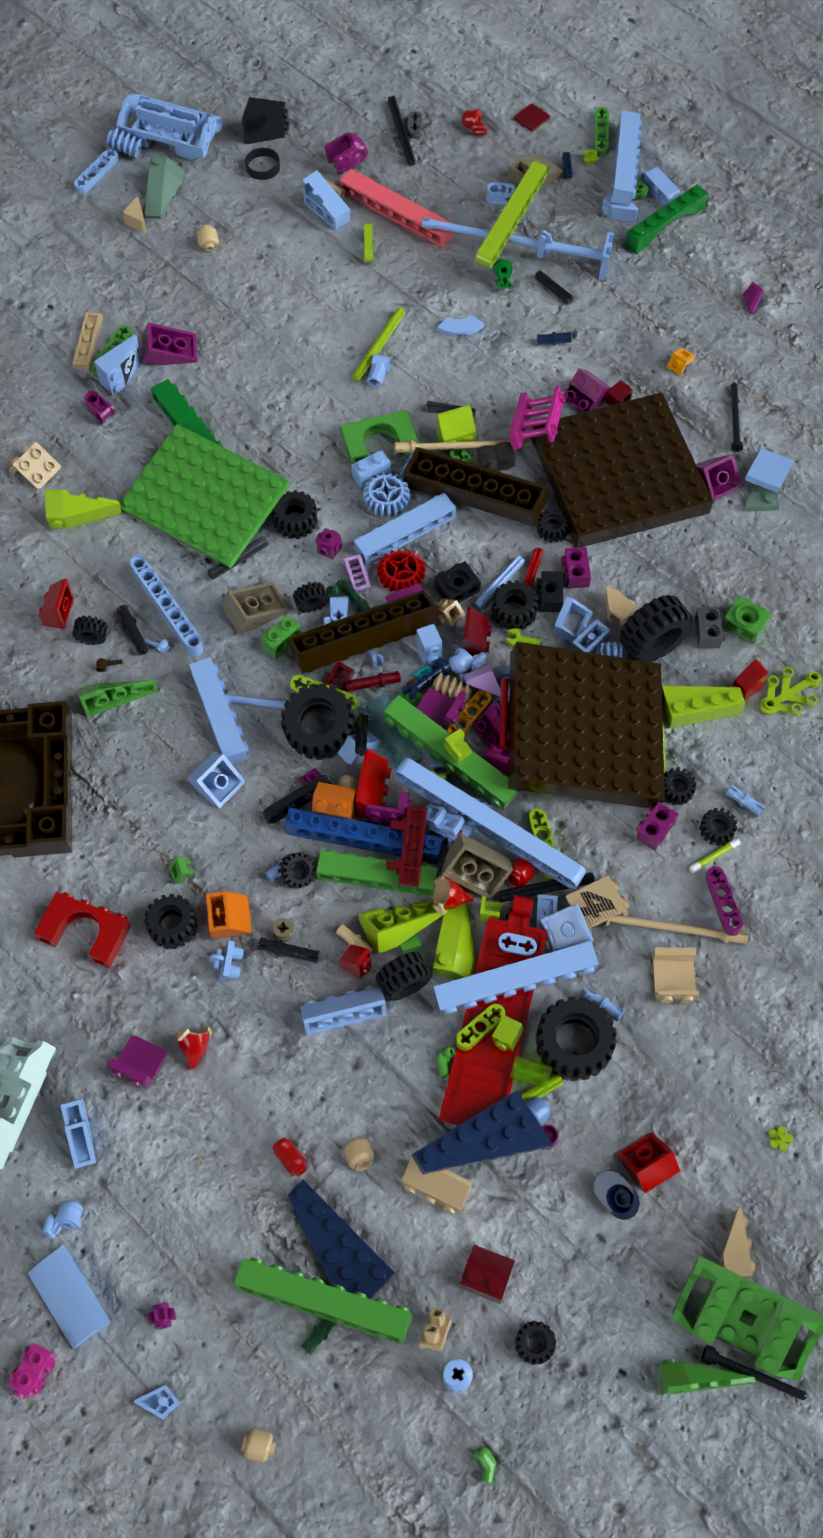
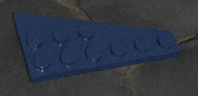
[411,1090,553,1175]
[288,1180,395,1299]

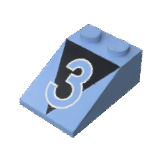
[94,334,142,396]

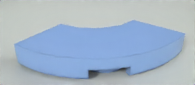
[437,315,484,336]

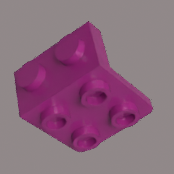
[417,688,467,731]
[366,791,412,827]
[108,1035,167,1089]

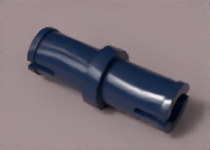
[537,332,571,346]

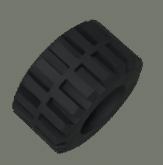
[272,490,318,539]
[491,580,538,630]
[144,894,198,949]
[376,952,432,1001]

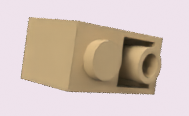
[605,585,637,629]

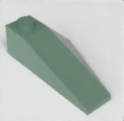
[145,157,185,219]

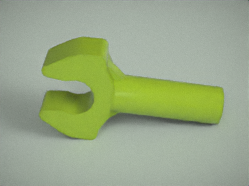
[506,628,541,648]

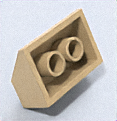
[402,1156,472,1215]

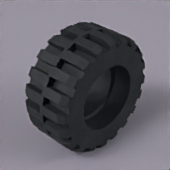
[620,595,693,662]
[281,683,356,760]
[535,997,617,1081]

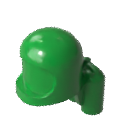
[492,258,513,289]

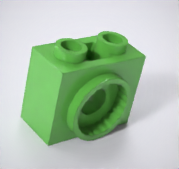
[722,596,772,644]

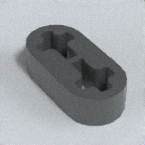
[408,111,422,139]

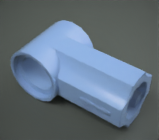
[367,354,392,388]

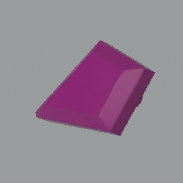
[742,282,764,314]

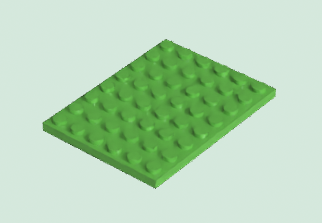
[120,424,290,569]

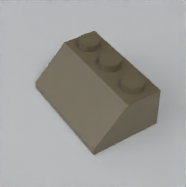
[441,833,513,900]

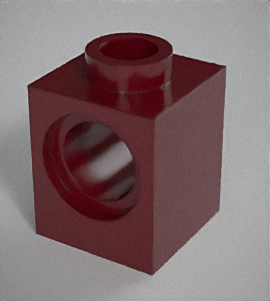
[605,380,633,406]

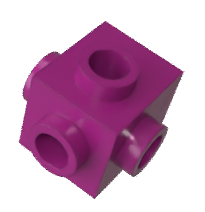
[315,528,342,560]

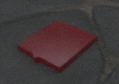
[513,103,550,132]

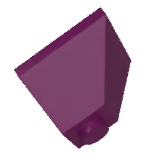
[697,454,742,501]

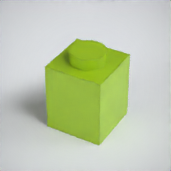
[492,1015,524,1052]

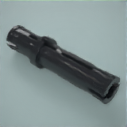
[116,605,149,655]
[258,937,320,964]

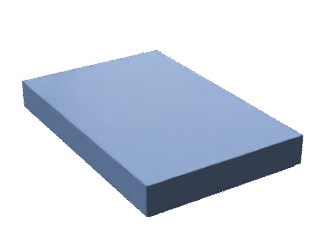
[745,448,794,493]

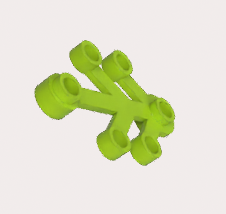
[760,667,821,716]

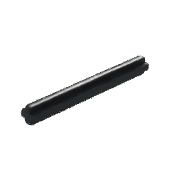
[498,872,595,902]

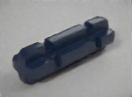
[562,152,573,179]

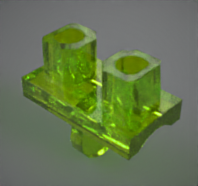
[510,1056,552,1088]

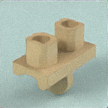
[419,1308,452,1352]

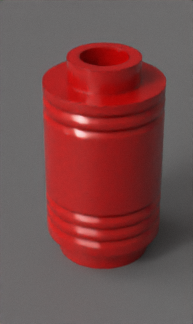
[272,1137,308,1177]

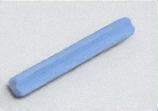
[475,556,525,609]

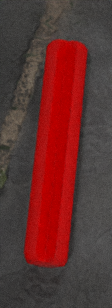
[523,547,543,587]

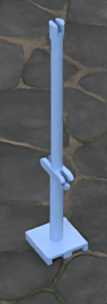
[422,217,614,281]

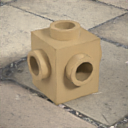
[437,599,465,626]

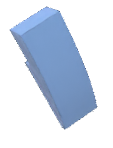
[60,1098,96,1169]

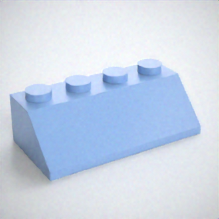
[300,986,386,1035]

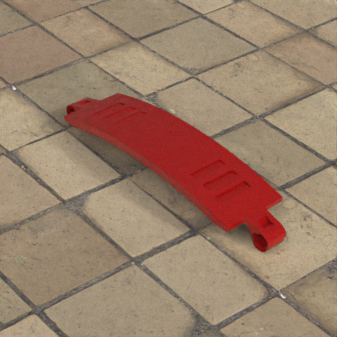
[438,895,547,1126]

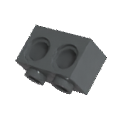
[695,607,725,649]

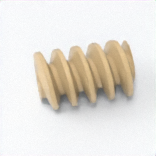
[431,672,472,703]

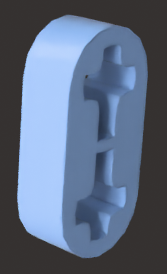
[499,933,537,957]

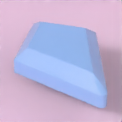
[134,1385,180,1419]

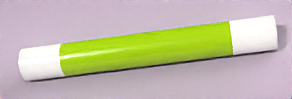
[689,837,741,873]

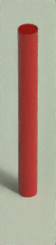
[499,678,509,750]

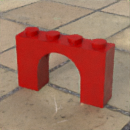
[34,892,131,969]

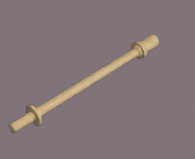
[394,439,531,454]
[605,915,748,945]

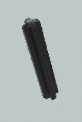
[207,536,269,580]
[355,713,368,756]

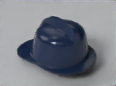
[594,1170,640,1220]

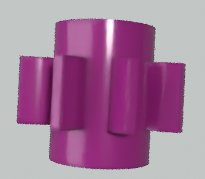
[147,1303,176,1330]

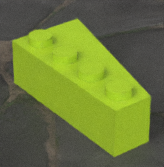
[662,686,746,729]

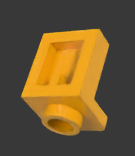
[667,348,696,375]

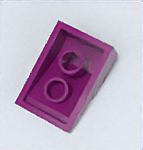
[142,322,197,365]

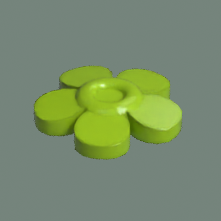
[768,1126,793,1151]

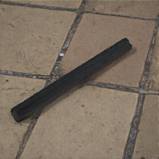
[388,96,416,166]

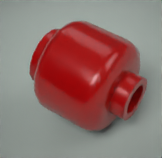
[507,857,535,887]

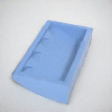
[28,1245,112,1349]

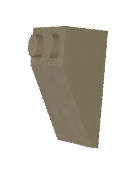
[221,582,290,633]

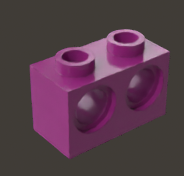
[561,547,591,589]
[636,802,679,851]

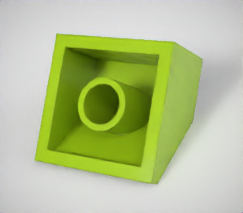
[437,405,476,451]

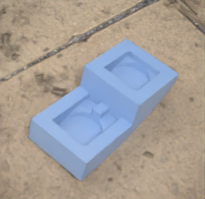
[426,803,465,836]
[536,895,558,930]

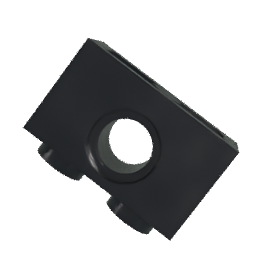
[537,571,563,612]

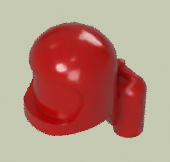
[461,109,487,135]

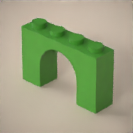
[341,410,418,467]

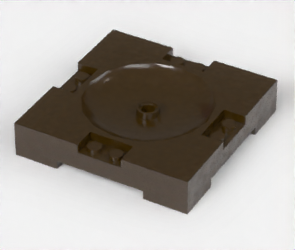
[0,701,72,858]

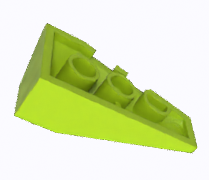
[358,900,448,953]
[433,903,476,980]

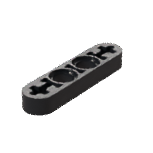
[262,775,332,824]

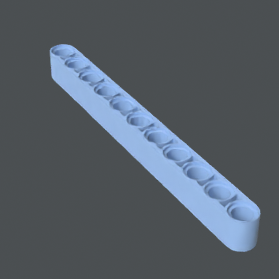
[393,758,586,889]

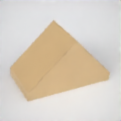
[122,197,147,233]

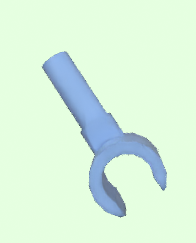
[144,639,170,654]
[367,649,384,668]

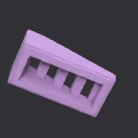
[343,554,371,593]

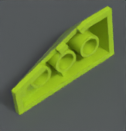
[44,490,122,529]

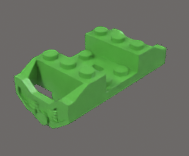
[671,1256,823,1382]

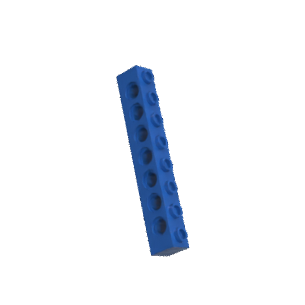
[285,808,443,864]

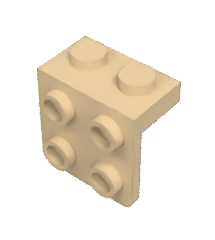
[9,442,61,489]

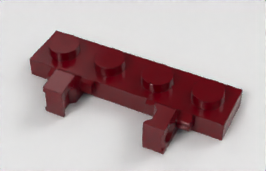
[386,806,428,887]

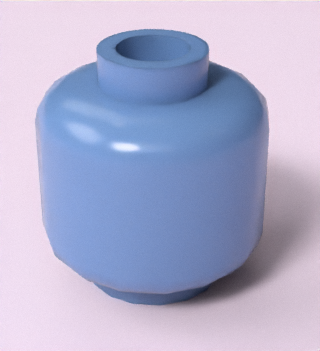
[526,1097,550,1126]

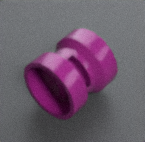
[541,1124,559,1150]

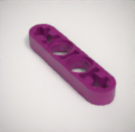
[705,866,743,936]

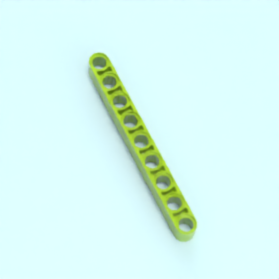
[475,161,549,269]

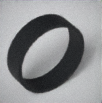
[245,148,280,180]

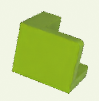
[444,728,473,764]
[479,895,501,923]

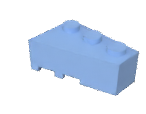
[303,171,350,230]

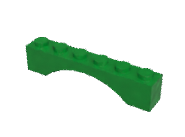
[625,184,708,254]

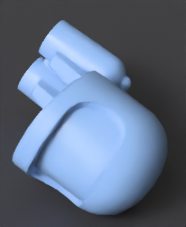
[448,647,487,674]
[42,1200,83,1240]

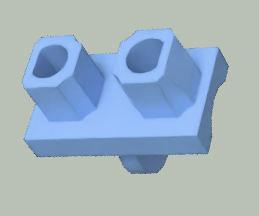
[209,941,244,982]

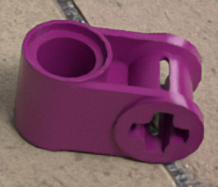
[84,391,116,424]

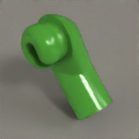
[399,689,425,705]
[436,1046,455,1078]
[474,1447,496,1484]

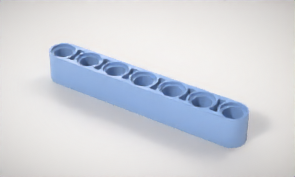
[130,555,204,657]

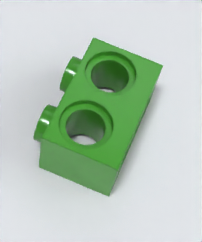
[261,615,302,660]

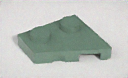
[744,484,780,512]

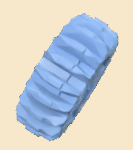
[363,472,410,518]

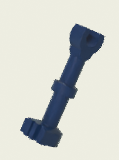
[402,657,451,700]

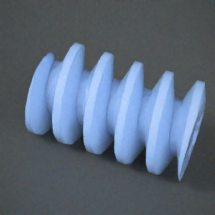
[106,128,142,158]
[443,1359,472,1393]

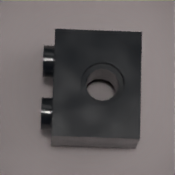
[434,561,481,603]

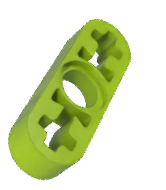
[364,223,373,263]
[456,1004,505,1051]

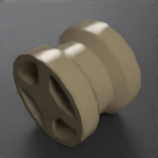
[273,918,294,942]

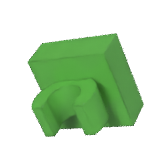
[169,856,194,884]

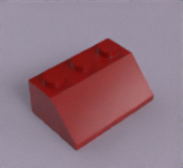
[356,749,392,818]

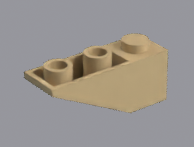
[719,1208,755,1279]

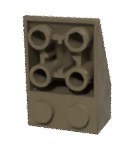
[508,154,564,192]

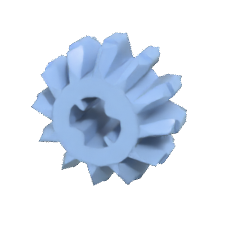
[596,642,627,658]

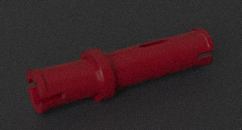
[344,671,401,693]

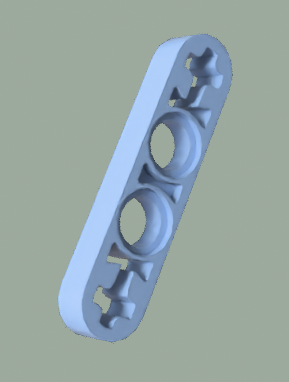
[74,148,119,194]

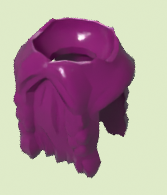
[324,132,368,175]

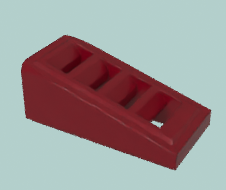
[324,661,355,691]

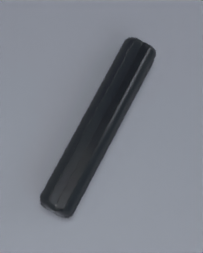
[535,270,574,304]
[425,401,476,418]

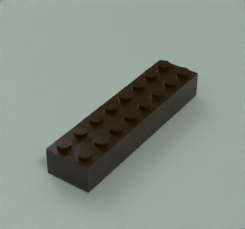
[403,447,548,527]
[287,590,441,674]

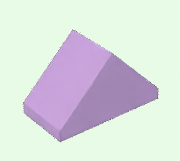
[464,664,501,696]

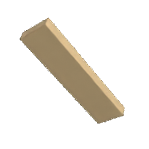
[72,312,103,369]

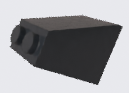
[242,97,290,144]

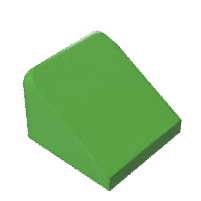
[399,934,422,955]

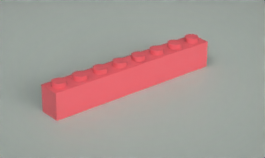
[339,169,454,248]

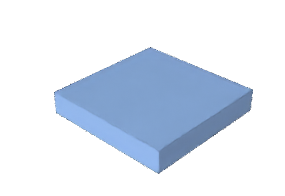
[540,903,594,951]

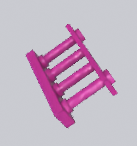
[509,385,565,450]

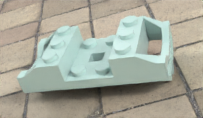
[0,1037,56,1171]

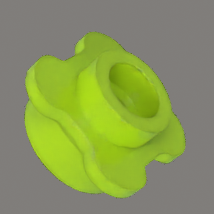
[582,150,599,165]

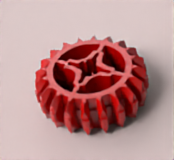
[377,548,426,592]

